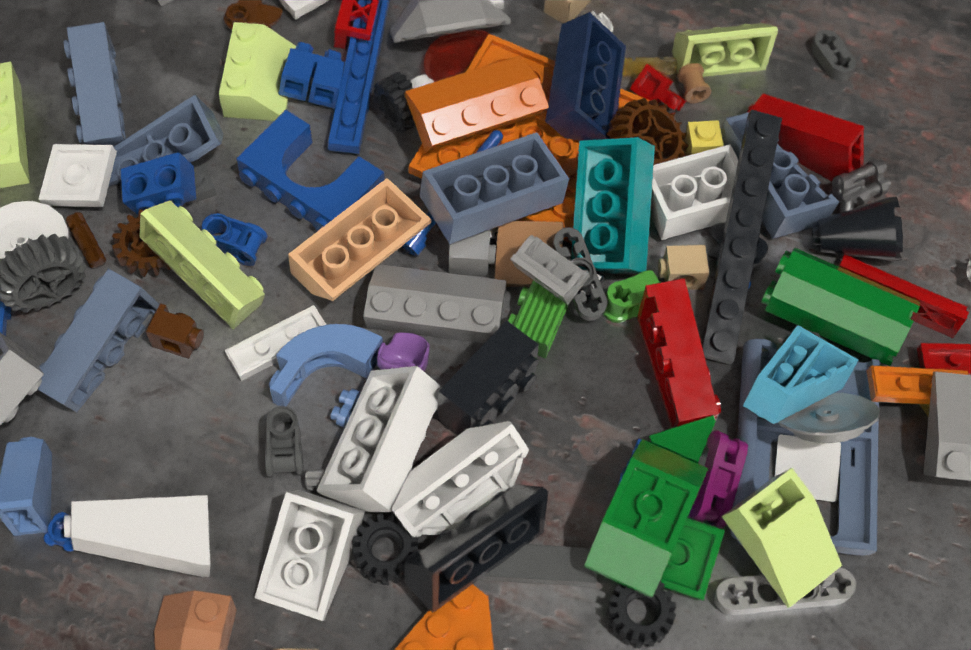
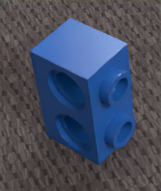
[121,152,196,215]

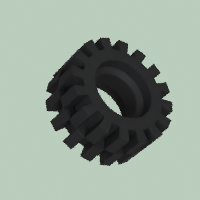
[374,72,416,133]
[353,513,419,585]
[607,581,676,649]

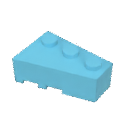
[743,325,858,424]

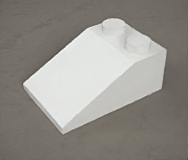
[254,490,365,621]

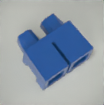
[278,42,345,109]

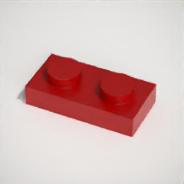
[917,343,971,375]

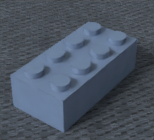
[420,132,569,244]

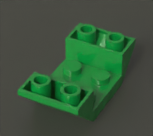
[584,439,708,598]

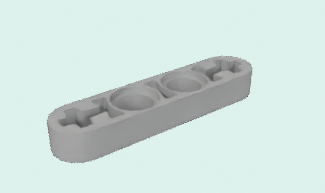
[714,568,856,615]

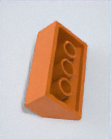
[404,55,549,152]

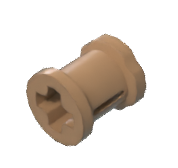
[677,63,711,104]

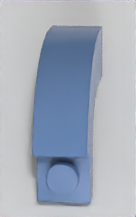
[269,324,383,406]

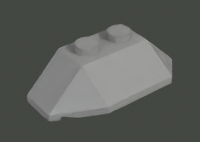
[390,0,510,43]

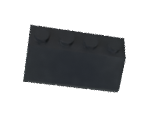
[404,485,548,613]

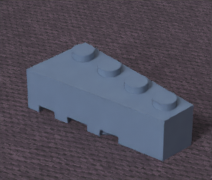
[63,22,126,147]
[38,268,160,412]

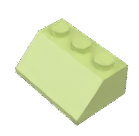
[219,22,296,121]
[672,23,778,77]

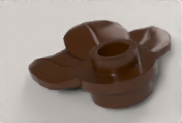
[224,0,283,30]

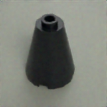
[812,197,903,261]

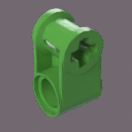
[603,270,660,323]

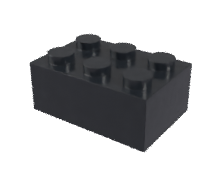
[438,320,539,436]

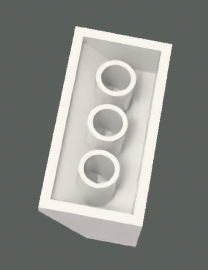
[316,366,442,512]

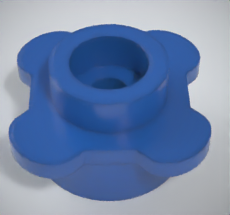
[44,512,75,552]

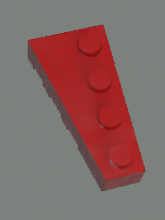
[637,278,721,428]

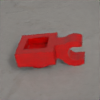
[630,63,687,111]

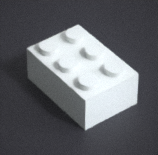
[650,144,738,240]

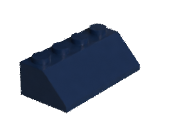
[545,12,626,141]

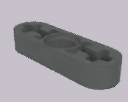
[553,227,607,321]

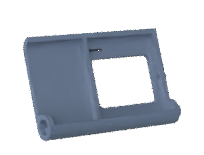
[731,339,879,555]

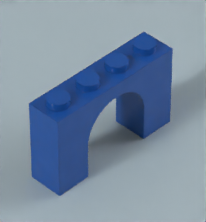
[236,110,384,231]

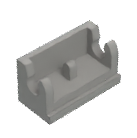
[510,235,590,305]

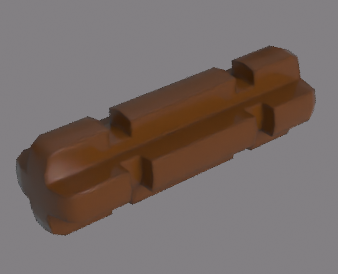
[66,212,106,268]

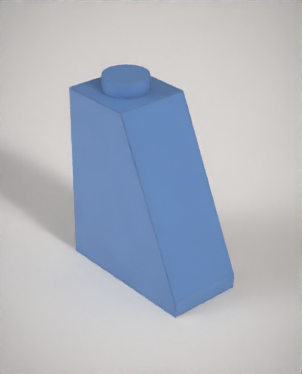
[0,437,52,536]

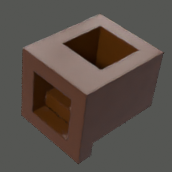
[146,303,204,359]

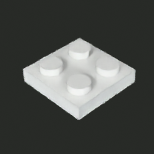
[38,144,117,207]

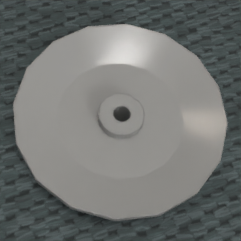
[778,393,880,443]

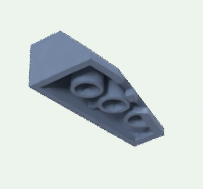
[109,95,224,186]

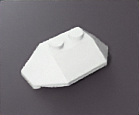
[392,421,529,537]

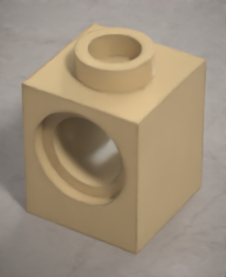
[658,245,709,290]

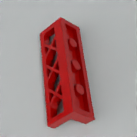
[334,0,379,49]
[839,255,969,338]

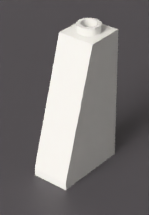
[64,495,210,577]

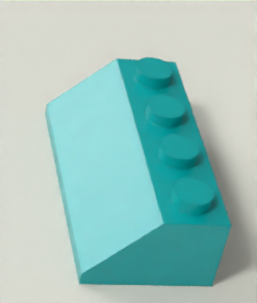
[571,137,655,274]

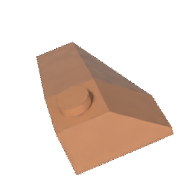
[154,590,237,650]

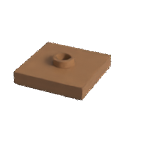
[495,221,564,287]

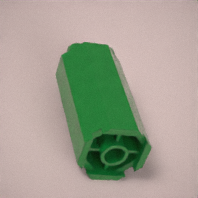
[761,248,920,366]

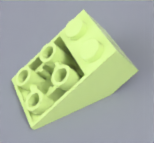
[721,468,842,608]

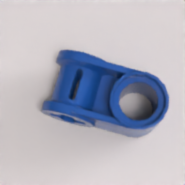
[202,213,268,266]

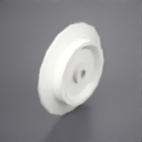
[0,201,69,259]

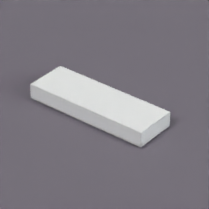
[224,305,326,381]

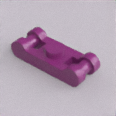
[689,430,748,529]

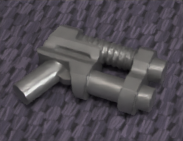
[832,159,891,213]

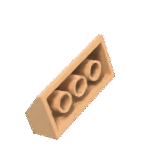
[288,178,432,301]

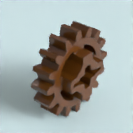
[112,210,171,277]

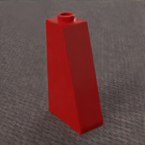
[747,93,864,182]

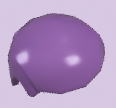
[377,332,430,372]

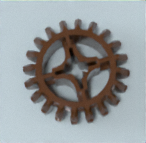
[606,98,689,165]

